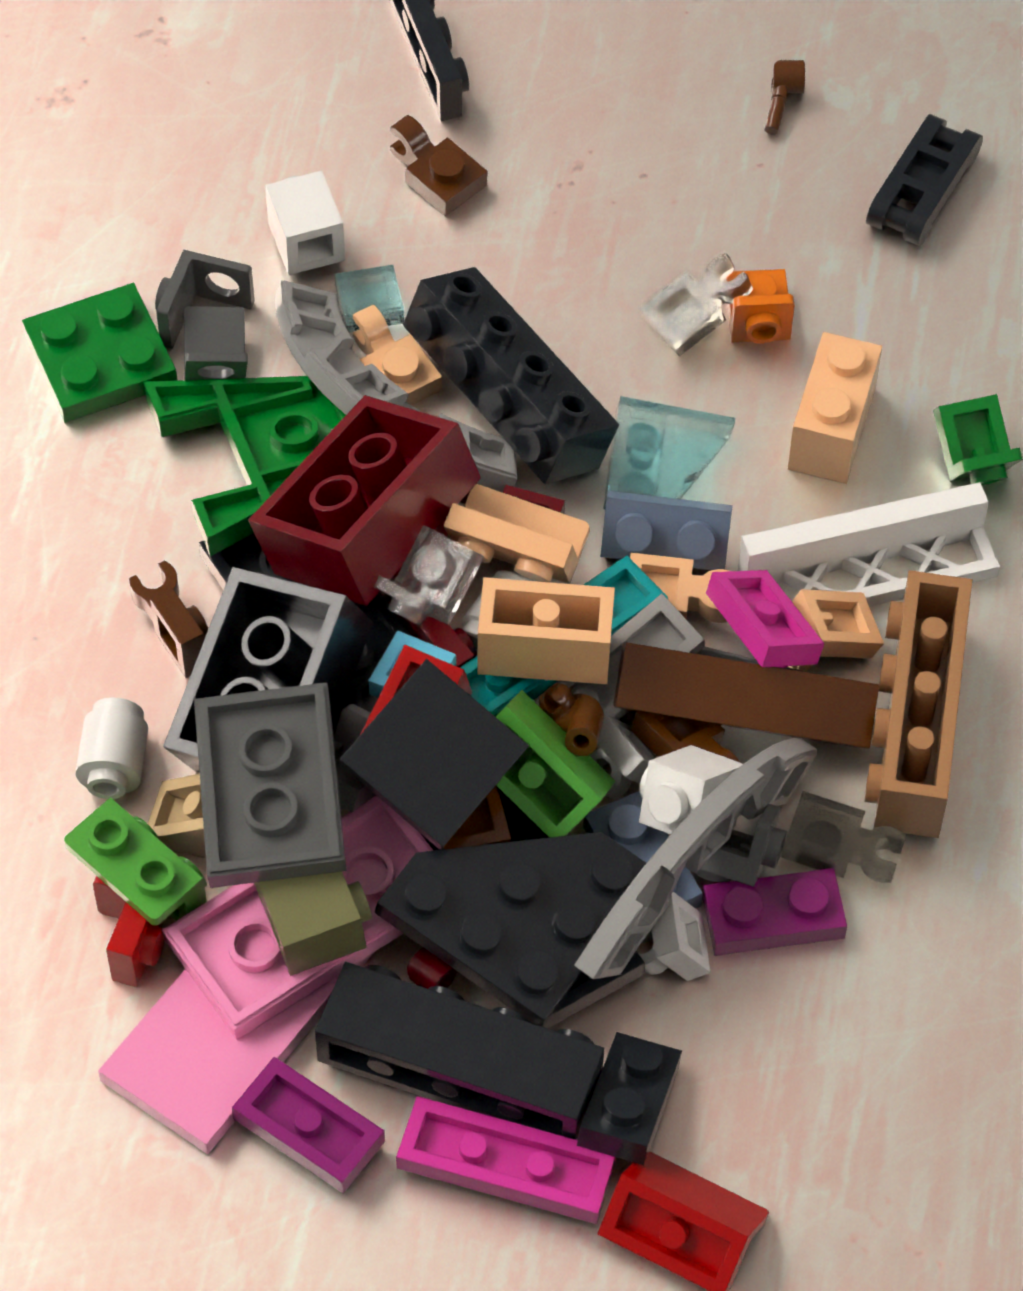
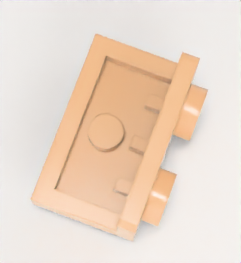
[444,484,590,584]

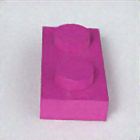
[706,570,825,668]

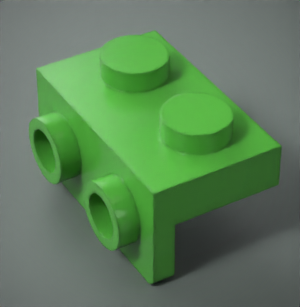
[64,797,207,925]

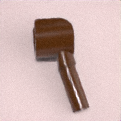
[764,60,805,135]

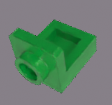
[933,394,1023,486]

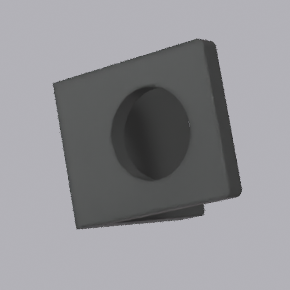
[155,249,255,349]
[184,306,248,380]

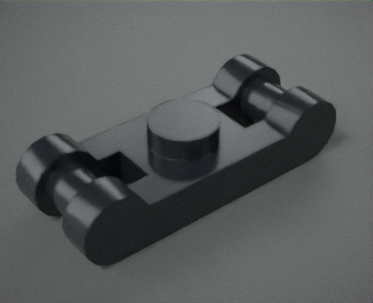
[866,114,983,246]

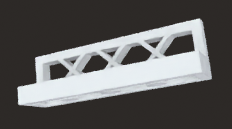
[738,482,1000,607]

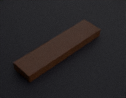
[613,642,880,749]

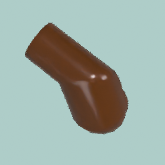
[539,683,604,756]

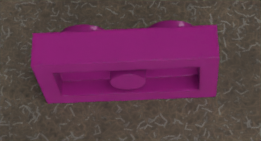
[702,868,847,956]
[232,1057,385,1194]

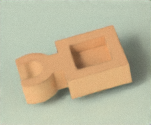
[630,553,729,623]

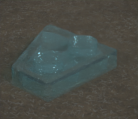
[603,396,735,510]

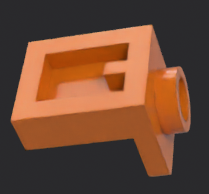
[725,269,795,344]

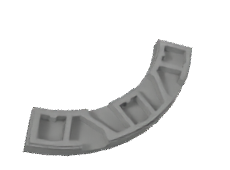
[275,280,517,493]
[574,737,817,979]

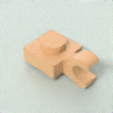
[353,305,442,405]

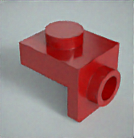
[92,876,165,988]

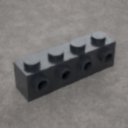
[403,267,620,485]
[315,961,604,1140]

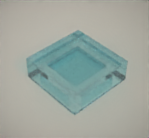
[335,265,404,332]

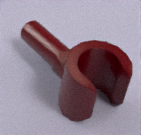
[407,947,457,989]

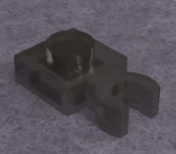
[640,253,753,357]
[781,791,907,883]

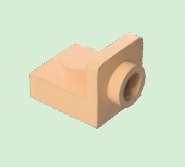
[788,589,884,672]

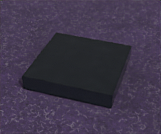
[338,659,529,850]

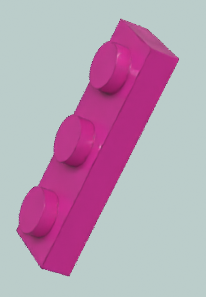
[396,1096,616,1224]

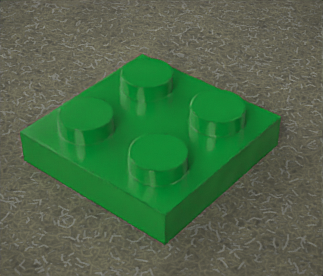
[21,282,177,423]

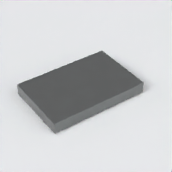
[194,682,347,888]

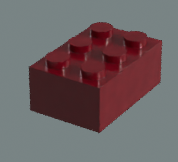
[248,395,481,606]

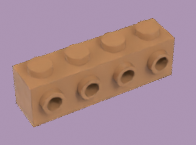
[864,570,973,838]

